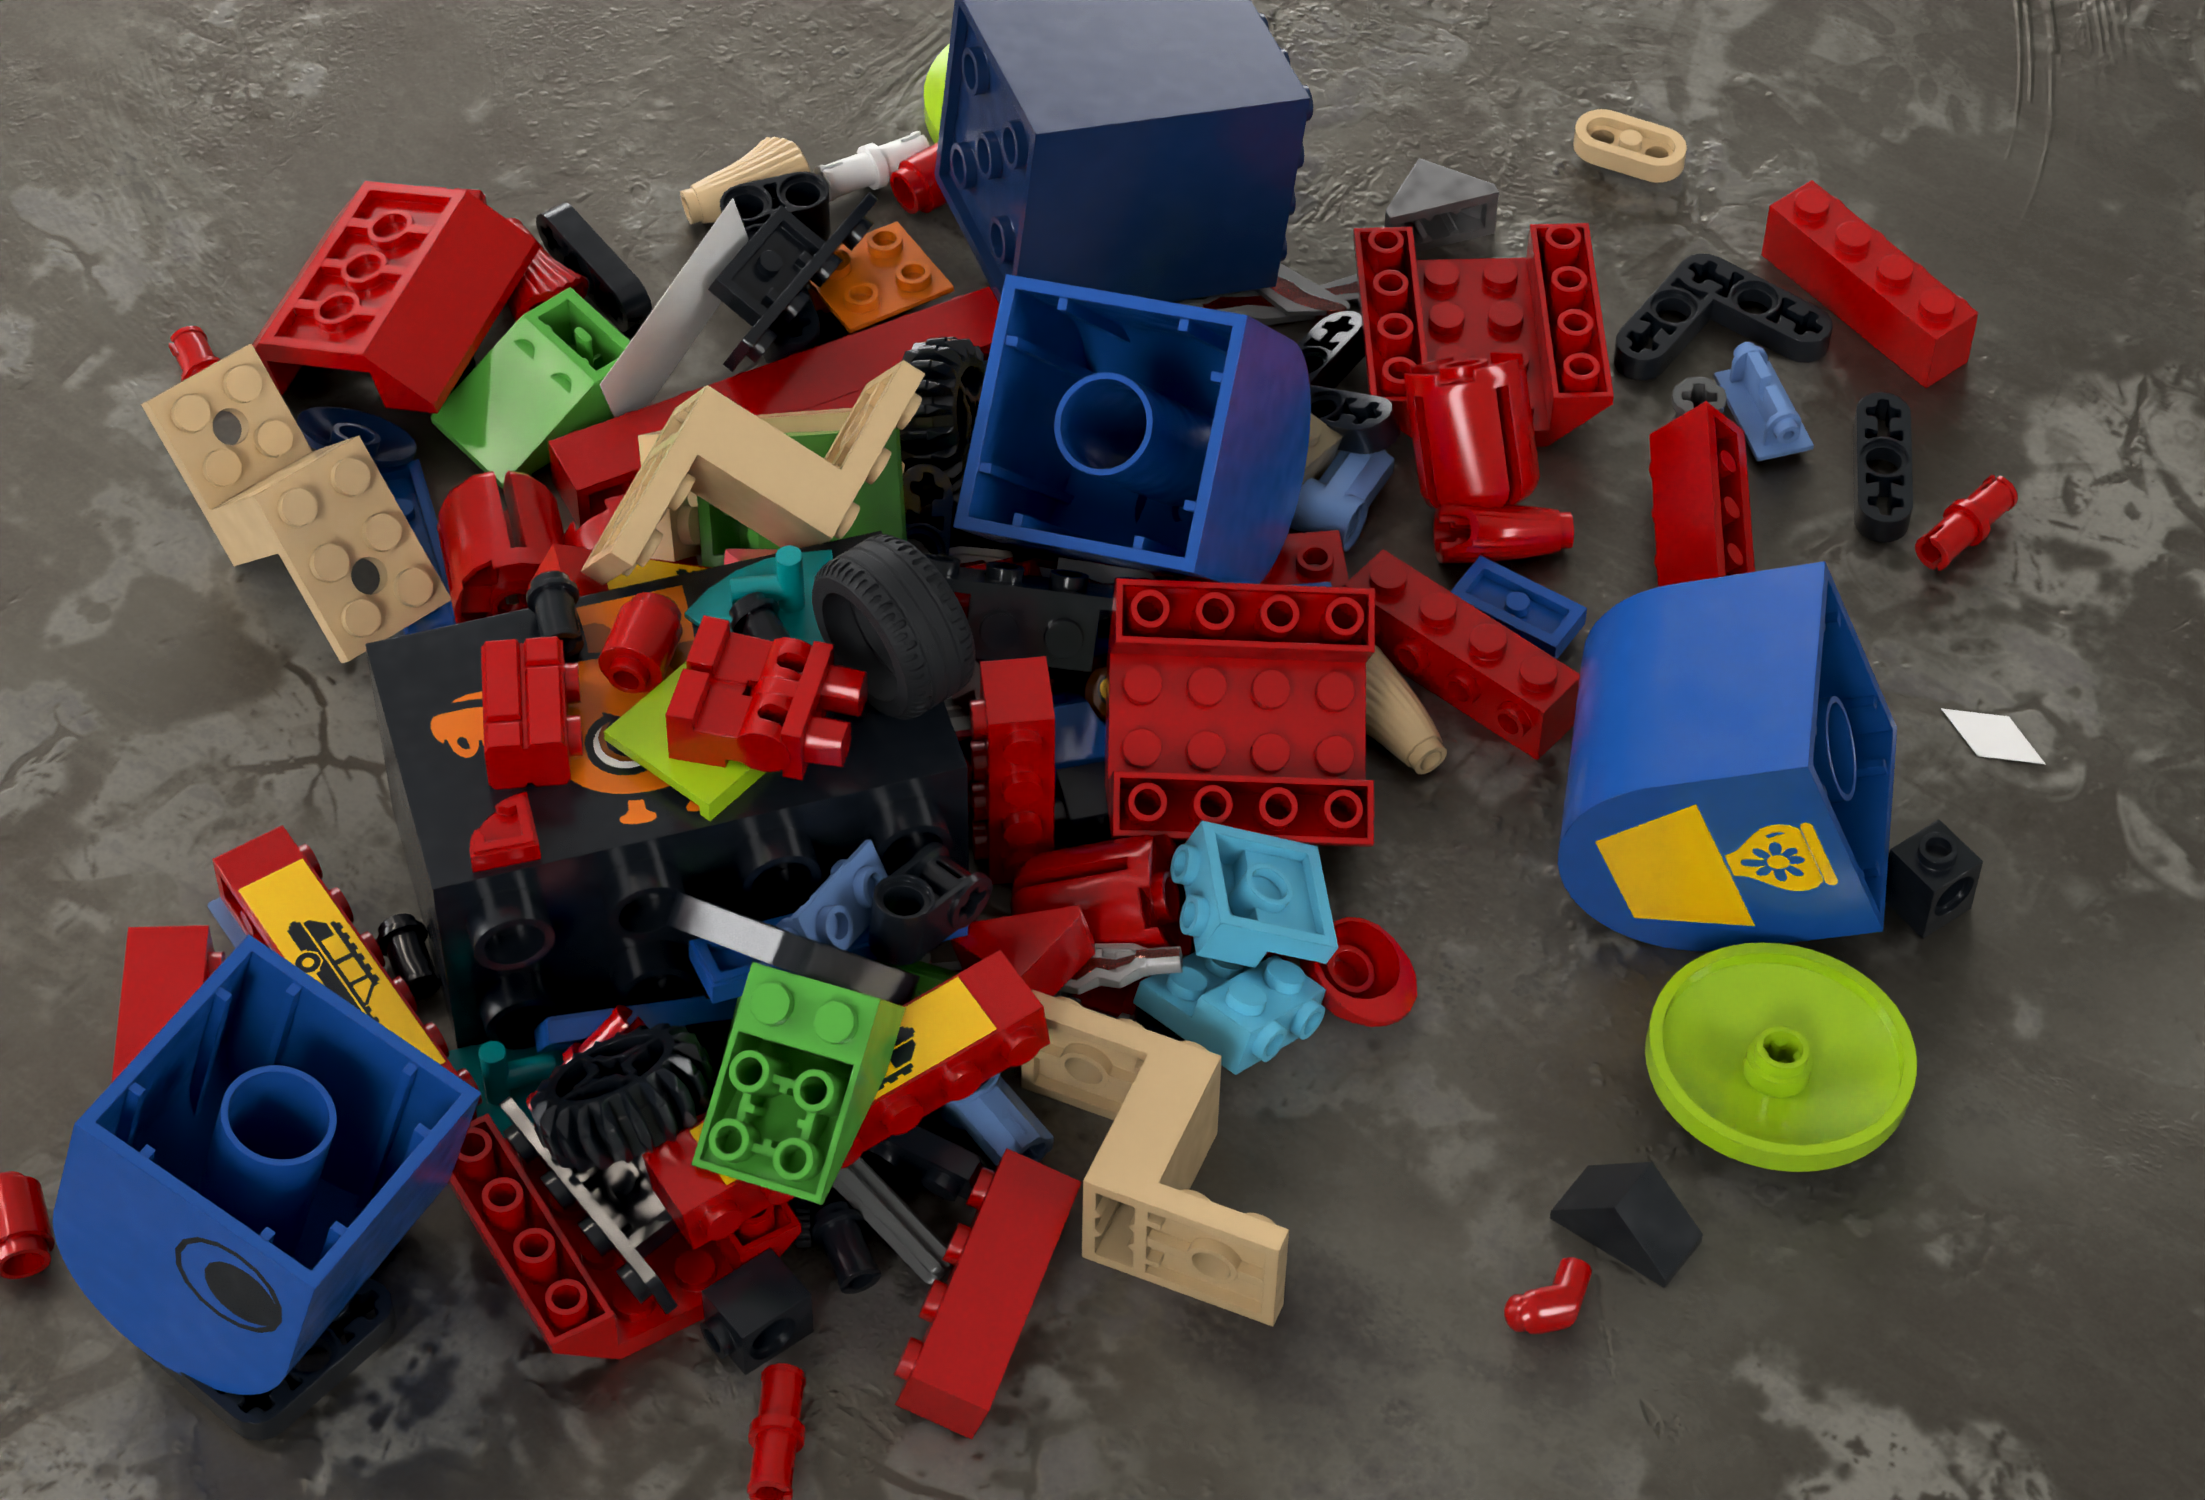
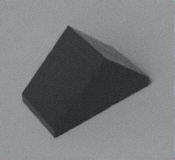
[1550,1162,1703,1288]

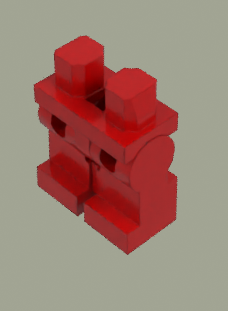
[665,615,868,781]

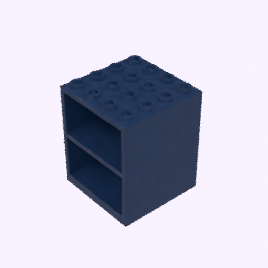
[934,0,1313,304]

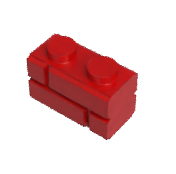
[481,636,583,790]

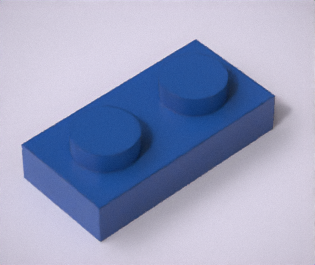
[1450,555,1587,659]

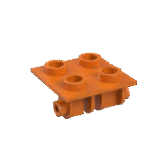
[808,221,955,334]

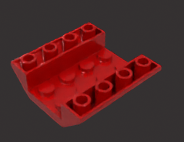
[252,181,540,414]
[1353,223,1614,447]
[1105,578,1375,847]
[448,1100,802,1360]

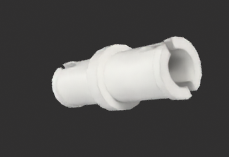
[814,131,930,202]

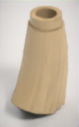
[680,137,811,224]
[1366,645,1447,774]

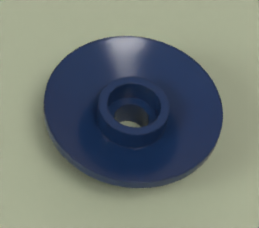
[296,407,417,468]

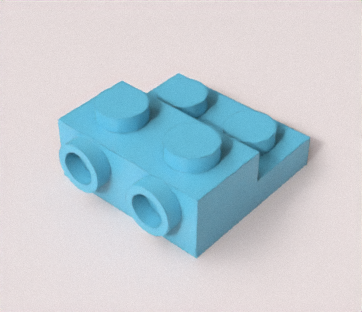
[1170,821,1338,968]
[1133,952,1326,1075]

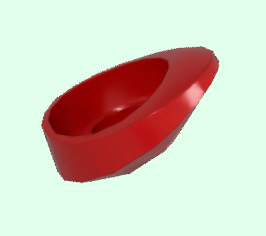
[1300,917,1417,1027]

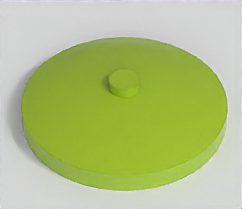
[1645,942,1917,1172]

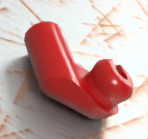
[1504,1257,1592,1335]

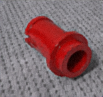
[169,326,221,382]

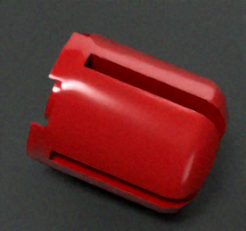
[1404,351,1540,509]
[437,470,564,624]
[1010,833,1194,980]

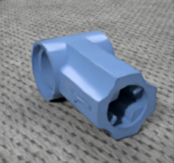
[1290,449,1394,552]
[937,1072,1054,1166]

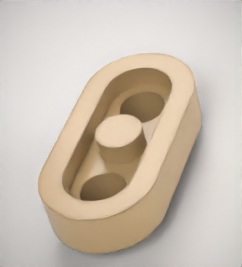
[1573,109,1687,183]

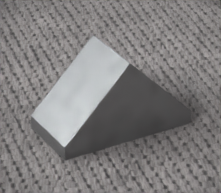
[1384,158,1499,252]

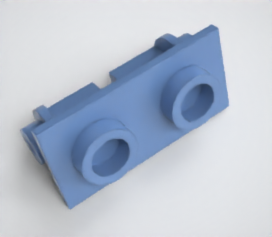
[1713,342,1814,462]
[776,839,888,951]

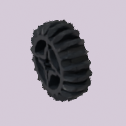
[896,337,988,502]
[530,1023,716,1171]

